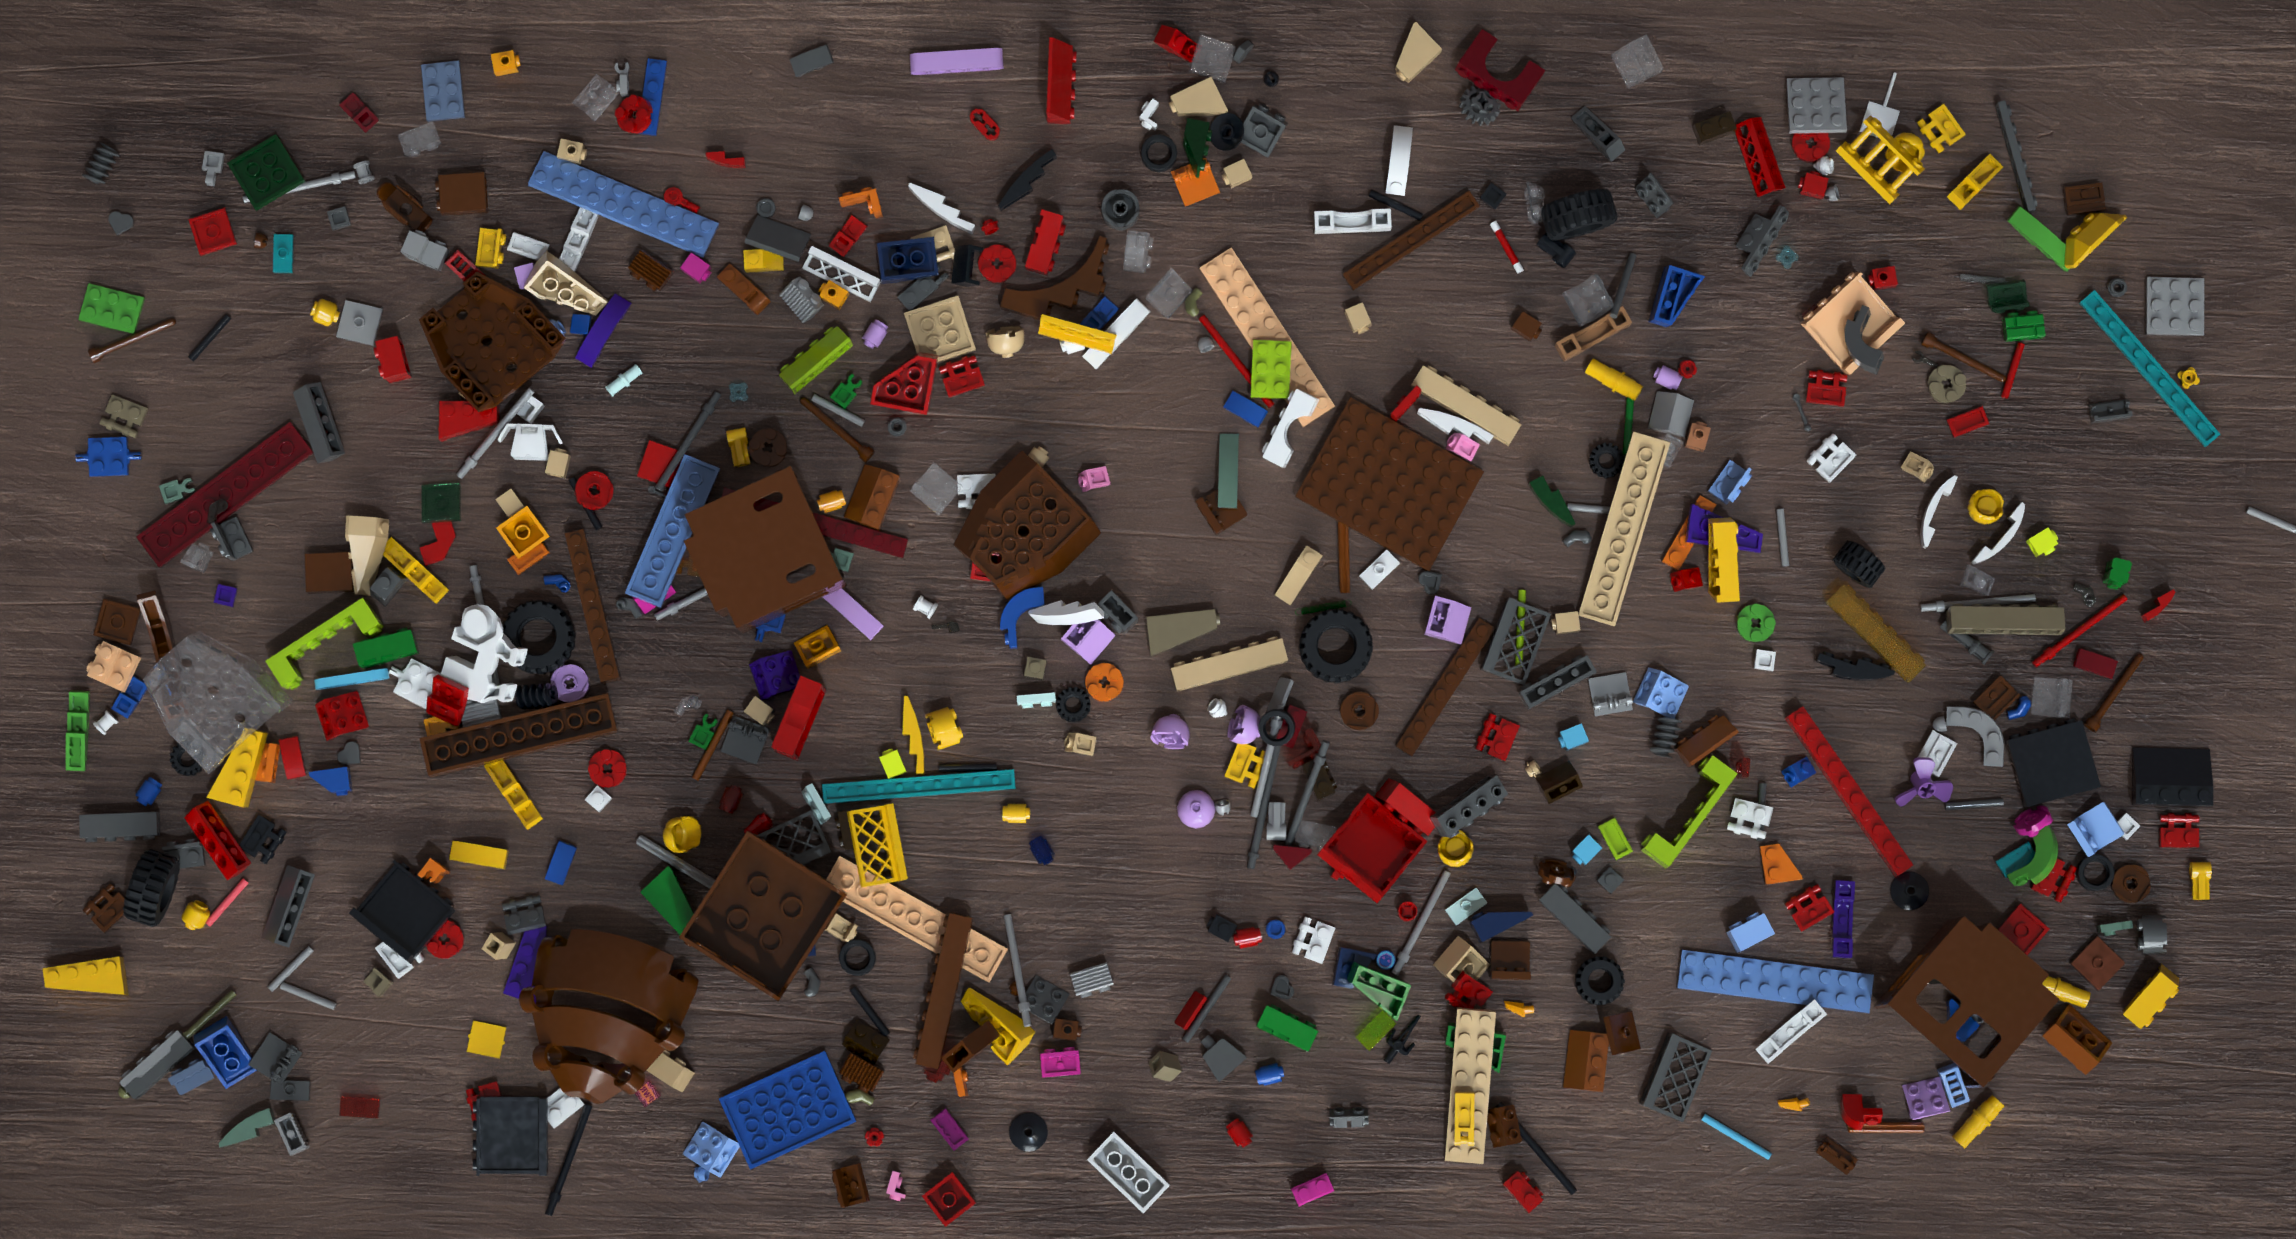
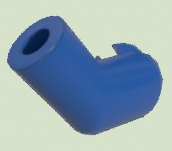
[544,574,571,593]
[2006,696,2031,720]

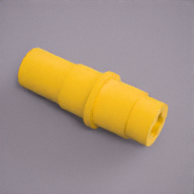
[1585,358,1643,401]
[2042,976,2091,1008]
[1952,1095,2005,1149]

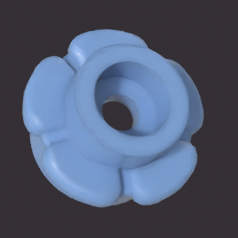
[694,1166,710,1182]

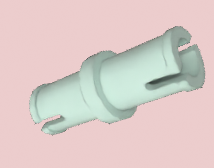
[605,364,643,397]

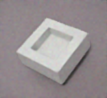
[1754,649,1776,672]
[585,785,612,813]
[2117,813,2140,840]

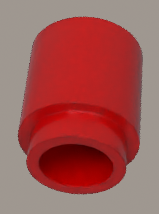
[1233,927,1262,949]
[1226,1118,1253,1148]

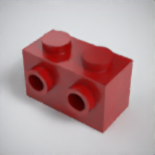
[1502,1171,1543,1213]

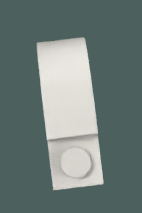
[1386,125,1413,196]

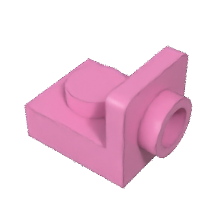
[1446,433,1480,461]
[1078,466,1110,492]
[886,1171,906,1201]

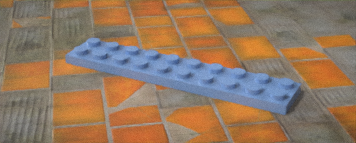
[528,151,719,258]
[1677,950,1874,1013]

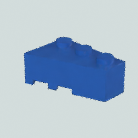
[1648,265,1705,327]

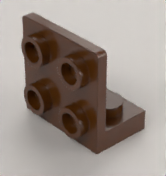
[1195,489,1247,535]
[1490,941,1531,980]

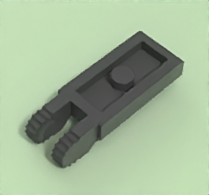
[897,264,949,311]

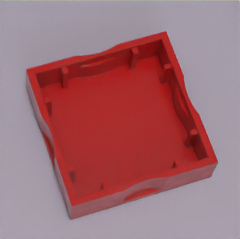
[771,675,827,762]
[1317,793,1428,903]

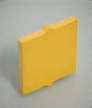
[467,1021,507,1059]

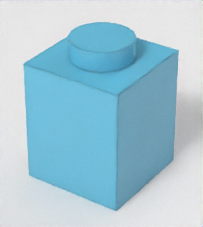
[1558,723,1589,751]
[1571,835,1602,865]

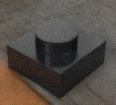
[1480,183,1506,210]

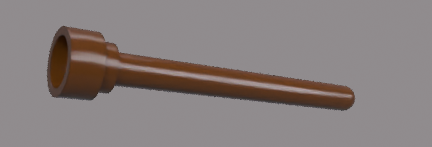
[88,318,176,364]
[1921,332,2006,382]
[800,397,875,463]
[2084,653,2144,733]

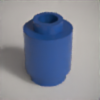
[135,777,162,807]
[1255,1063,1285,1086]

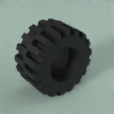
[1833,540,1886,588]
[1575,956,1625,1005]

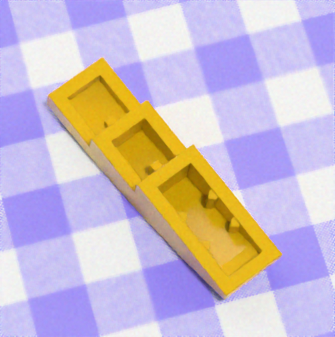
[383,537,449,604]
[902,696,925,775]
[484,760,543,830]

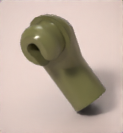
[1185,288,1203,317]
[845,1089,875,1106]

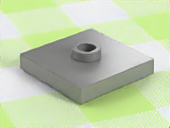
[336,300,383,346]

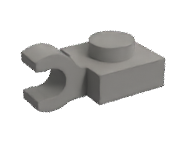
[615,62,630,97]
[202,151,225,187]

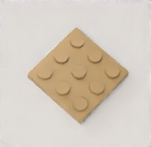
[904,296,976,363]

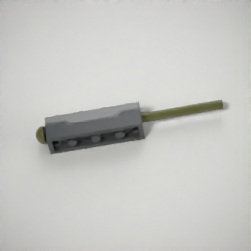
[118,990,237,1100]

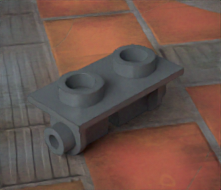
[1329,1107,1369,1128]

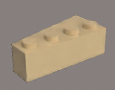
[647,1050,695,1092]

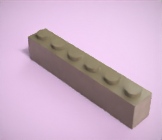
[1946,604,2065,635]

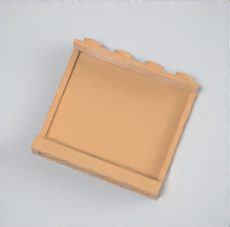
[1800,272,1905,375]

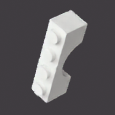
[1314,209,1392,234]
[1262,389,1319,468]

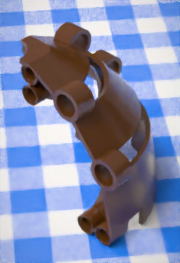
[519,929,699,1104]

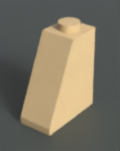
[1395,22,1442,83]
[1168,77,1228,117]

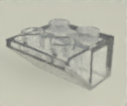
[1611,34,1664,89]

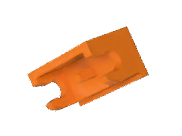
[417,858,451,884]

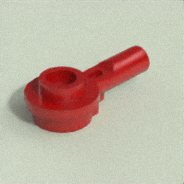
[664,187,700,213]

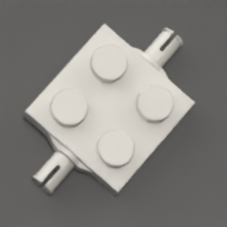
[389,658,441,709]

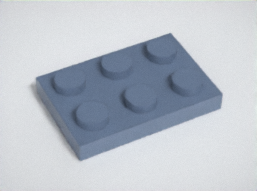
[421,61,465,122]

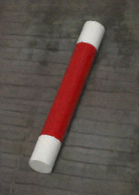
[1490,221,1524,274]

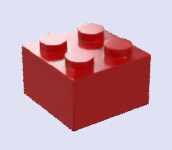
[373,336,412,383]
[922,1172,977,1227]

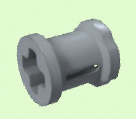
[353,160,375,184]

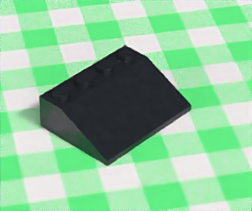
[2132,747,2213,807]

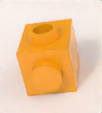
[491,50,521,76]
[818,280,850,311]

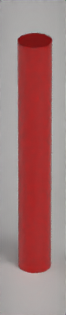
[2001,342,2025,399]

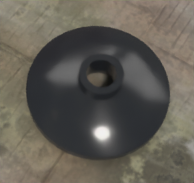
[1210,113,1244,151]
[1890,872,1929,910]
[1009,1113,1048,1152]

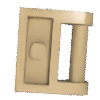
[910,225,955,262]

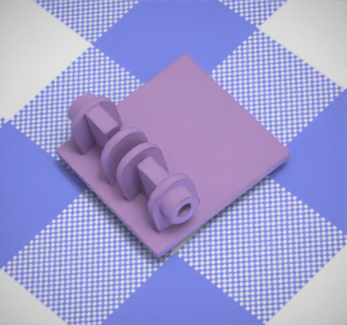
[1902,1077,1950,1120]

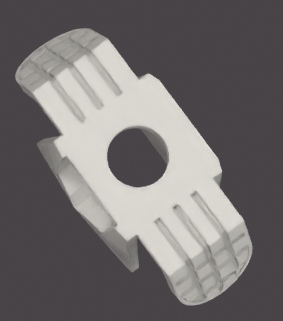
[498,424,563,461]

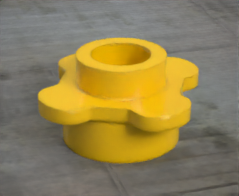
[2177,367,2200,389]

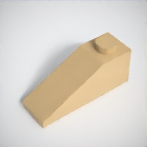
[1275,545,1323,606]

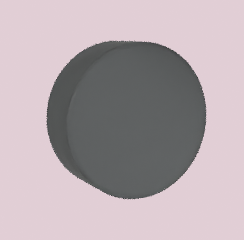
[756,198,776,218]

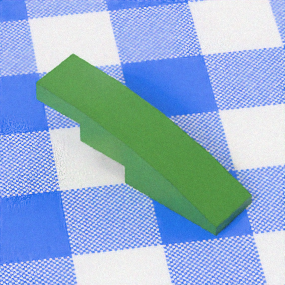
[2007,206,2070,272]
[66,690,90,771]

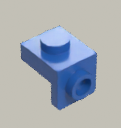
[1781,756,1816,787]

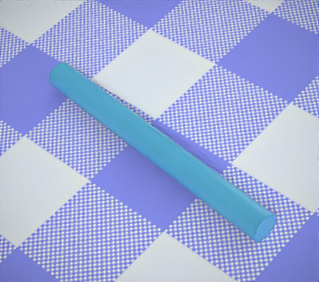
[1701,1114,1772,1160]

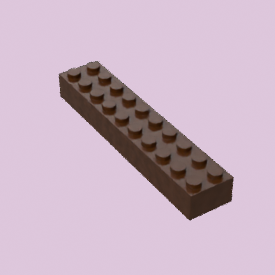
[419,693,618,778]

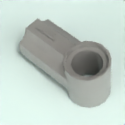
[1266,802,1286,841]

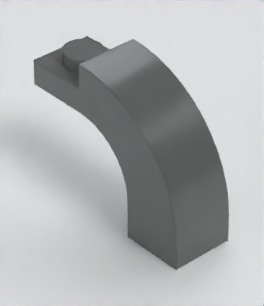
[1845,305,1884,375]

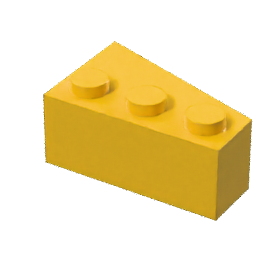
[2123,963,2179,1029]

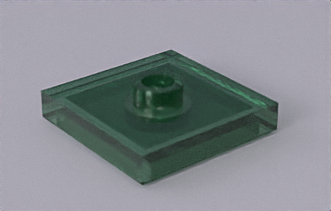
[422,483,461,523]

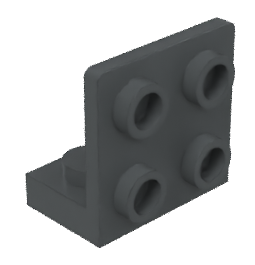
[210,516,254,561]

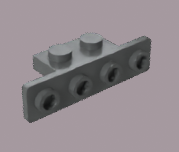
[1736,205,1789,277]

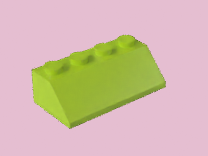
[779,326,853,395]

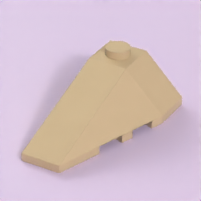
[524,250,608,316]

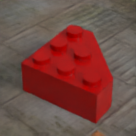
[870,352,939,415]

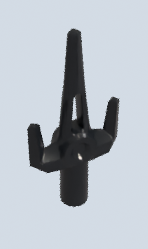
[1383,1015,1421,1064]

